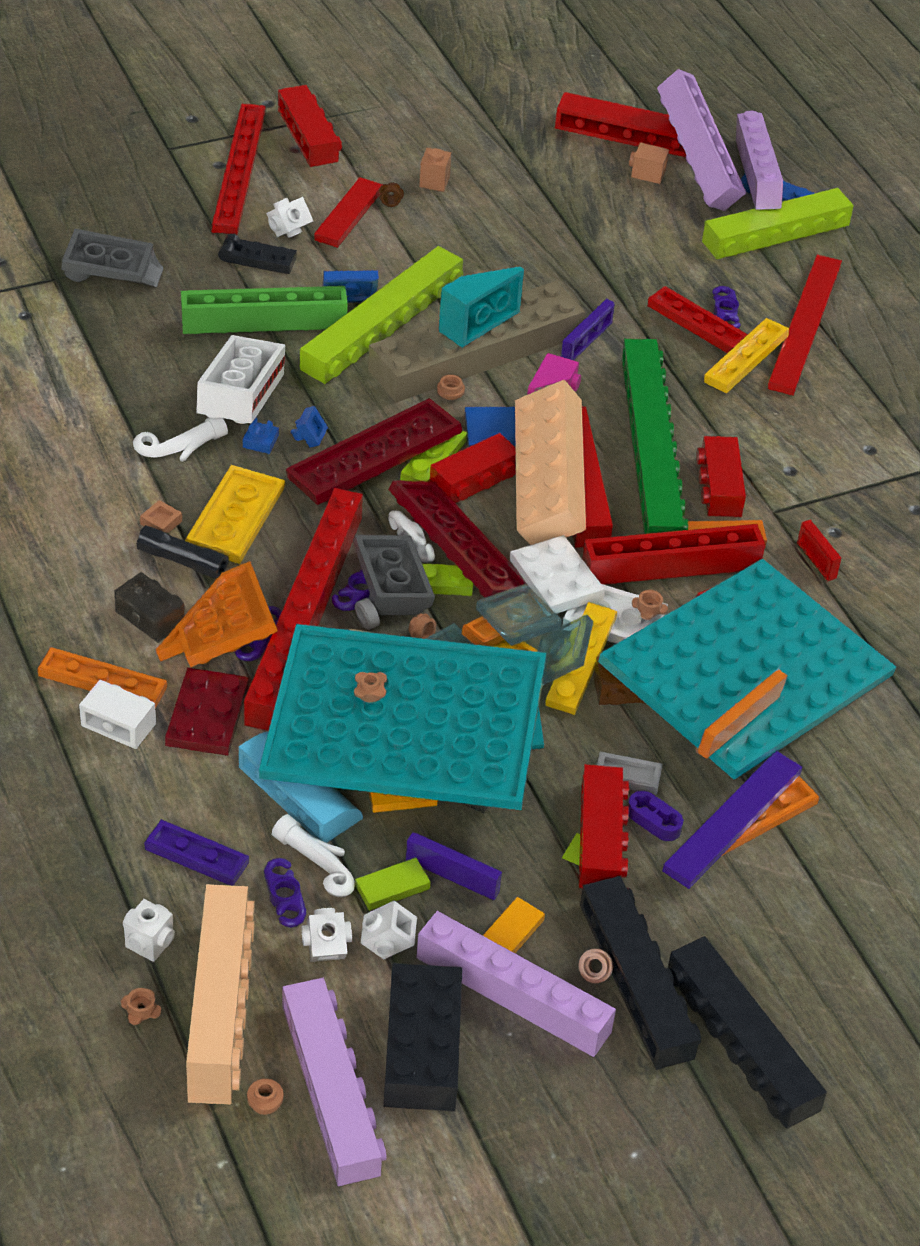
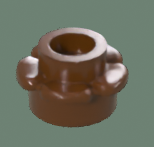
[379,182,404,207]

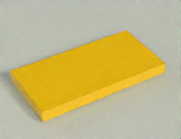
[185,465,285,564]

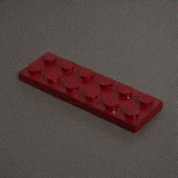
[286,398,462,505]
[388,480,532,600]

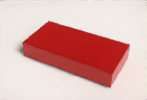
[797,519,842,581]

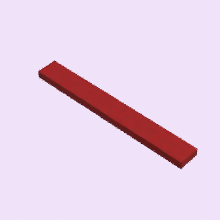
[212,103,266,235]
[767,254,842,396]

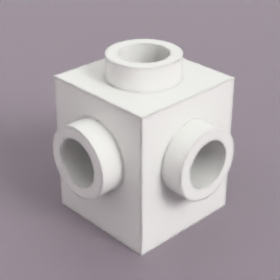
[266,197,313,238]
[123,899,175,962]
[360,901,417,959]
[301,908,352,962]

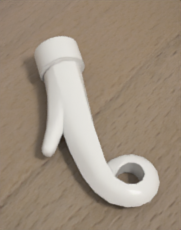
[133,418,228,462]
[272,814,355,897]

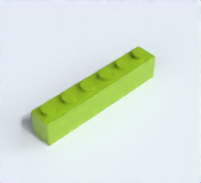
[702,188,854,260]

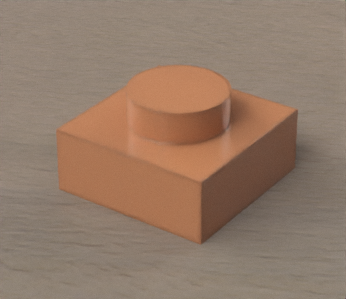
[140,500,182,533]

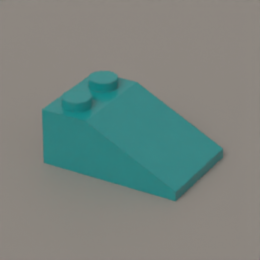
[439,266,524,348]

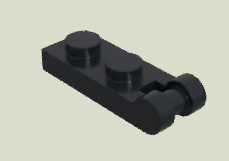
[218,234,297,274]

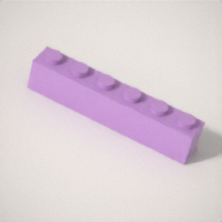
[657,69,746,211]
[736,111,783,210]
[416,911,616,1057]
[282,977,386,1186]

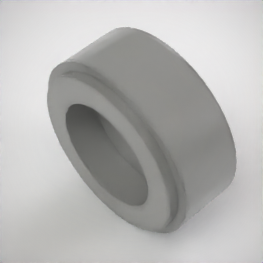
[355,598,380,630]

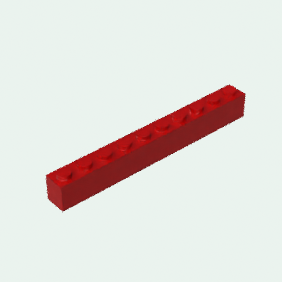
[244,488,363,731]

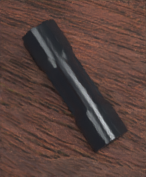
[136,525,229,579]

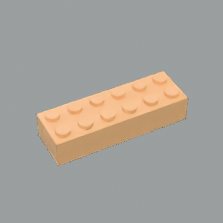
[515,380,586,545]
[186,884,255,1105]

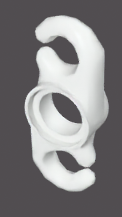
[388,510,435,563]

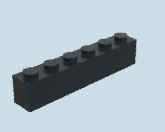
[580,876,701,1070]
[668,936,827,1129]

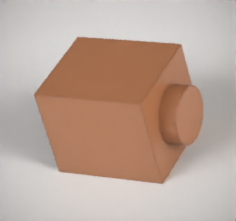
[629,143,669,184]
[419,148,452,192]

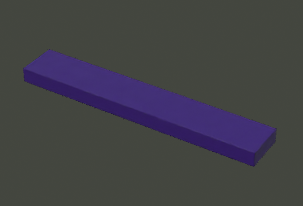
[662,751,802,889]

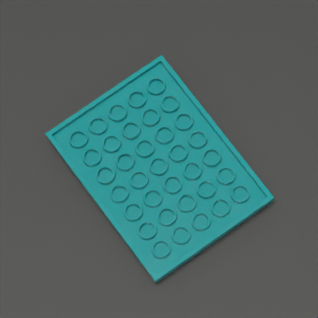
[598,559,896,780]
[259,624,546,810]

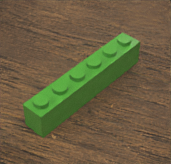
[181,286,348,334]

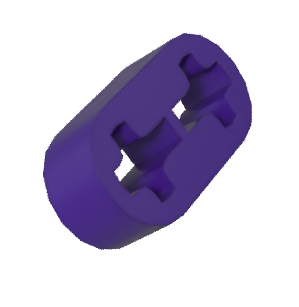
[628,791,684,841]

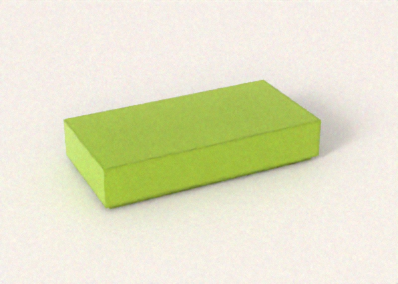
[355,858,431,911]

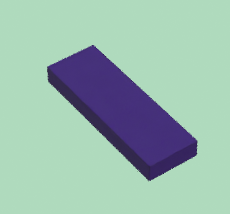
[561,299,615,361]
[144,819,249,886]
[406,832,502,900]

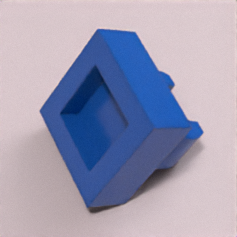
[290,406,328,447]
[243,418,279,454]

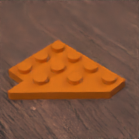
[156,561,278,668]

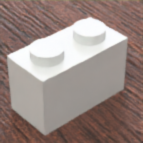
[79,680,156,749]

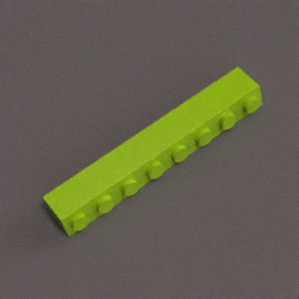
[300,246,464,384]

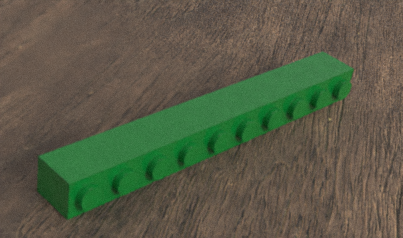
[621,338,688,534]

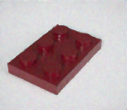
[165,667,249,756]

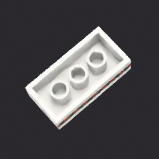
[197,335,285,424]

